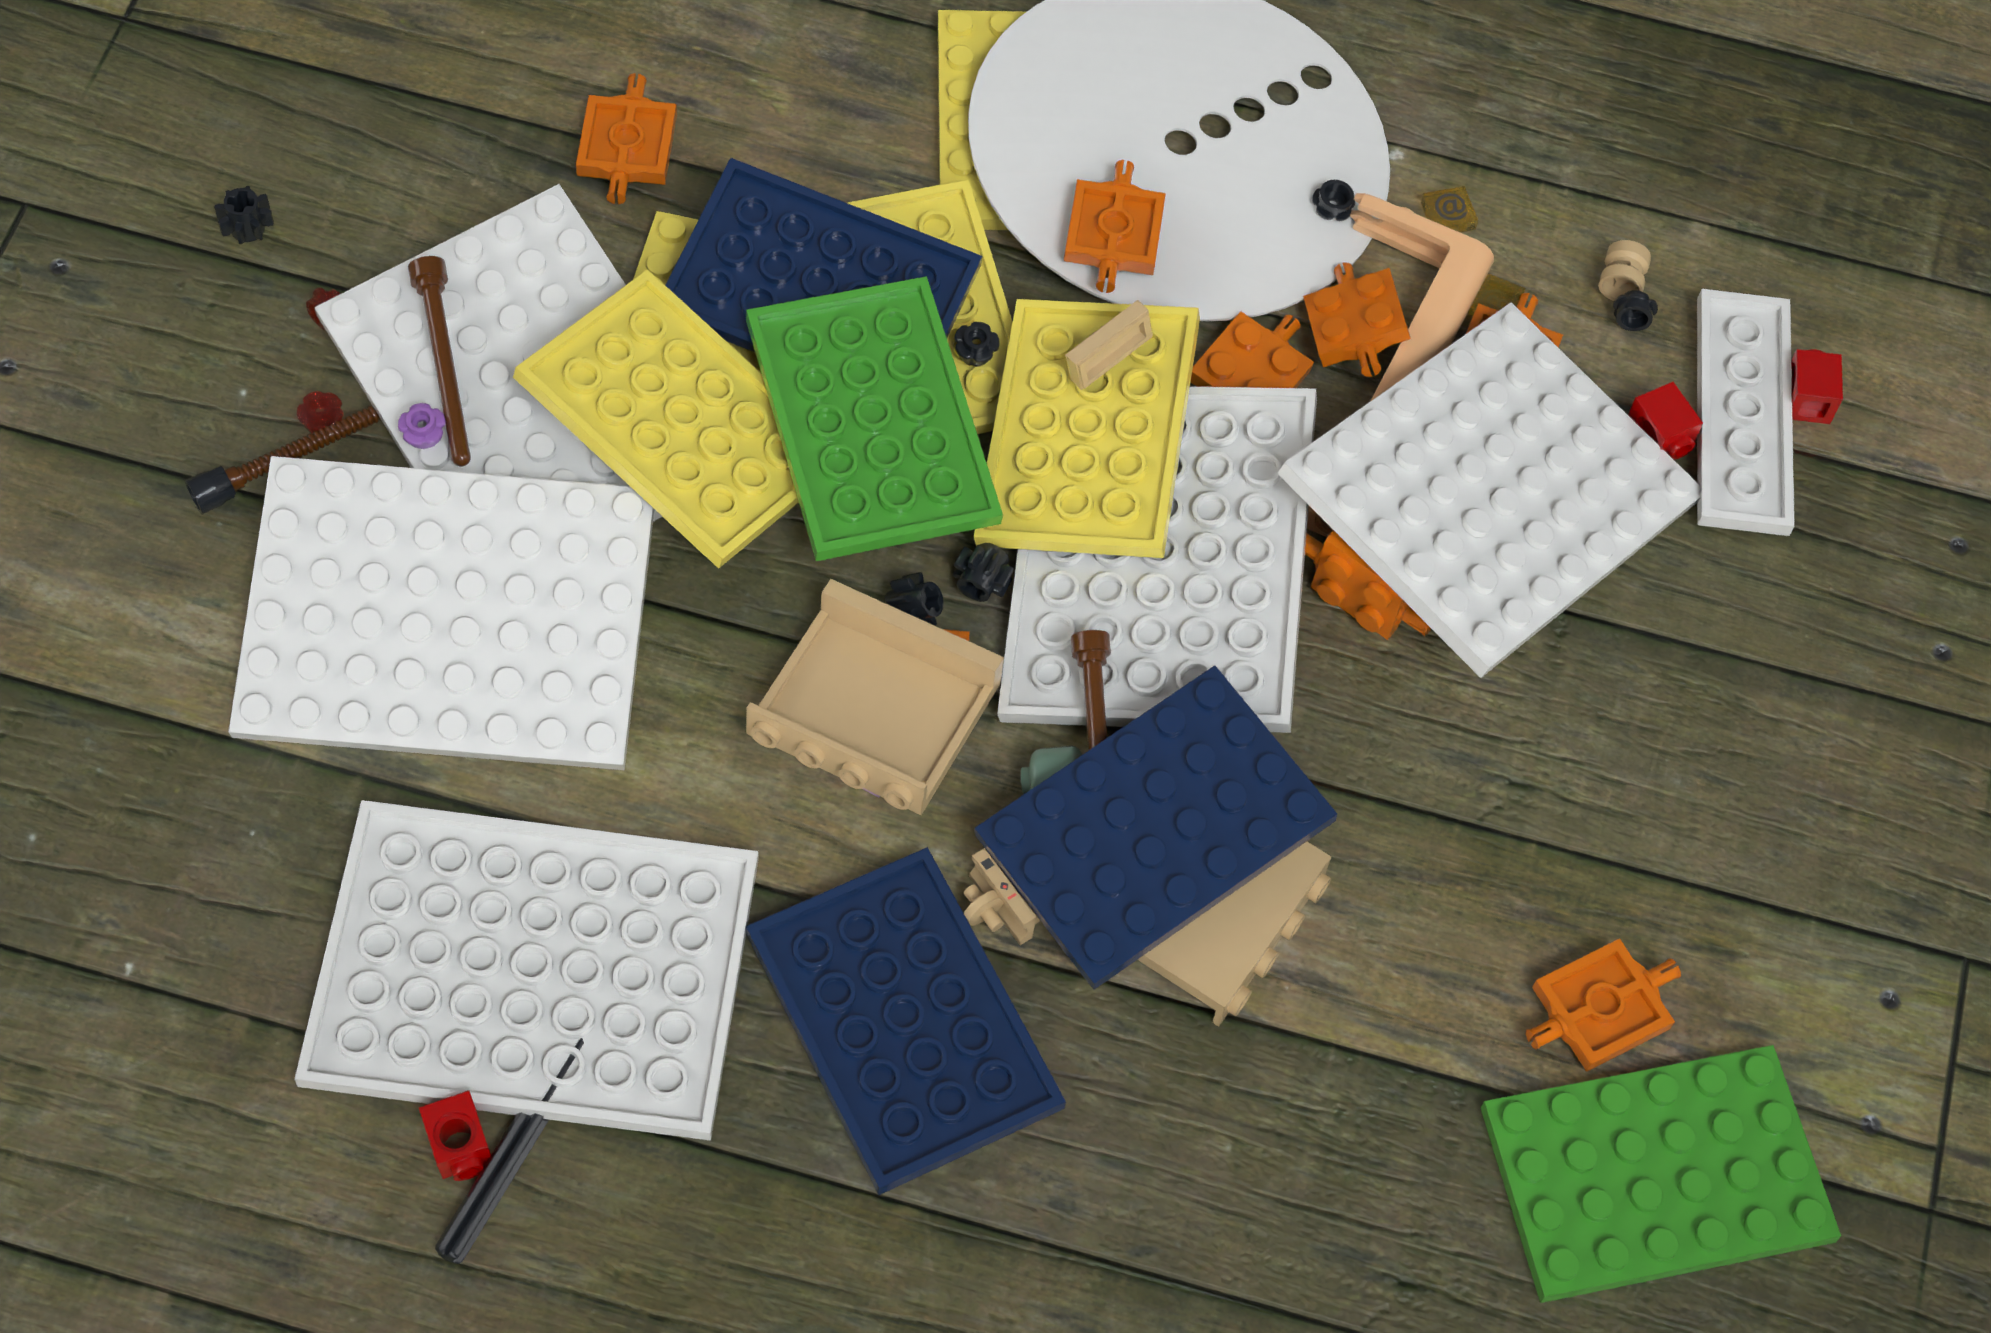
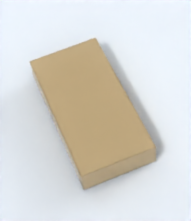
[1065,300,1153,390]

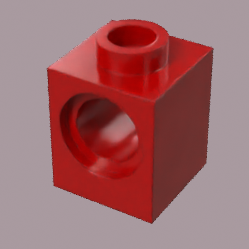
[1791,349,1843,424]
[1628,381,1703,460]
[419,1090,491,1181]

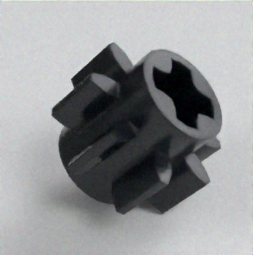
[214,186,274,244]
[953,543,1014,602]
[884,572,944,626]

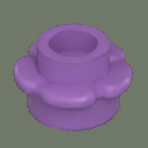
[398,403,446,449]

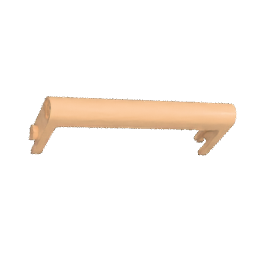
[1307,193,1494,537]

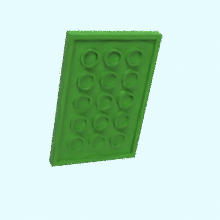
[746,276,1003,561]
[1481,1045,1841,1303]

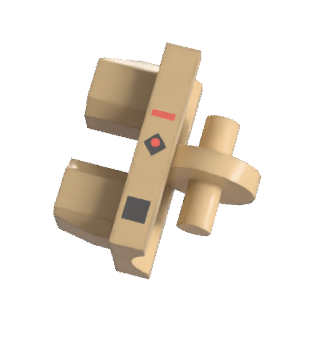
[963,848,1040,945]

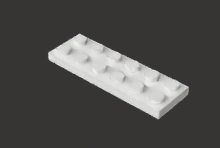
[1697,289,1794,536]

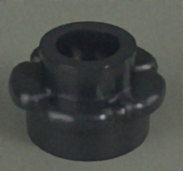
[1312,179,1355,221]
[1613,290,1658,331]
[954,322,1000,366]

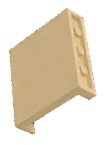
[746,579,1004,815]
[1138,841,1331,1027]

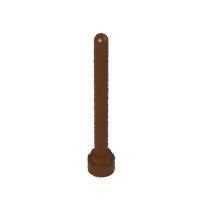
[408,256,471,467]
[1071,630,1111,750]

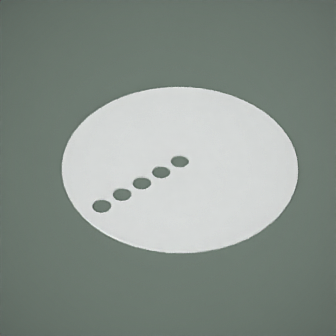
[968,0,1390,321]

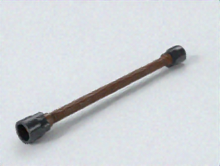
[185,406,382,514]

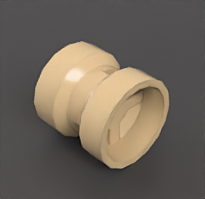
[1598,240,1651,301]

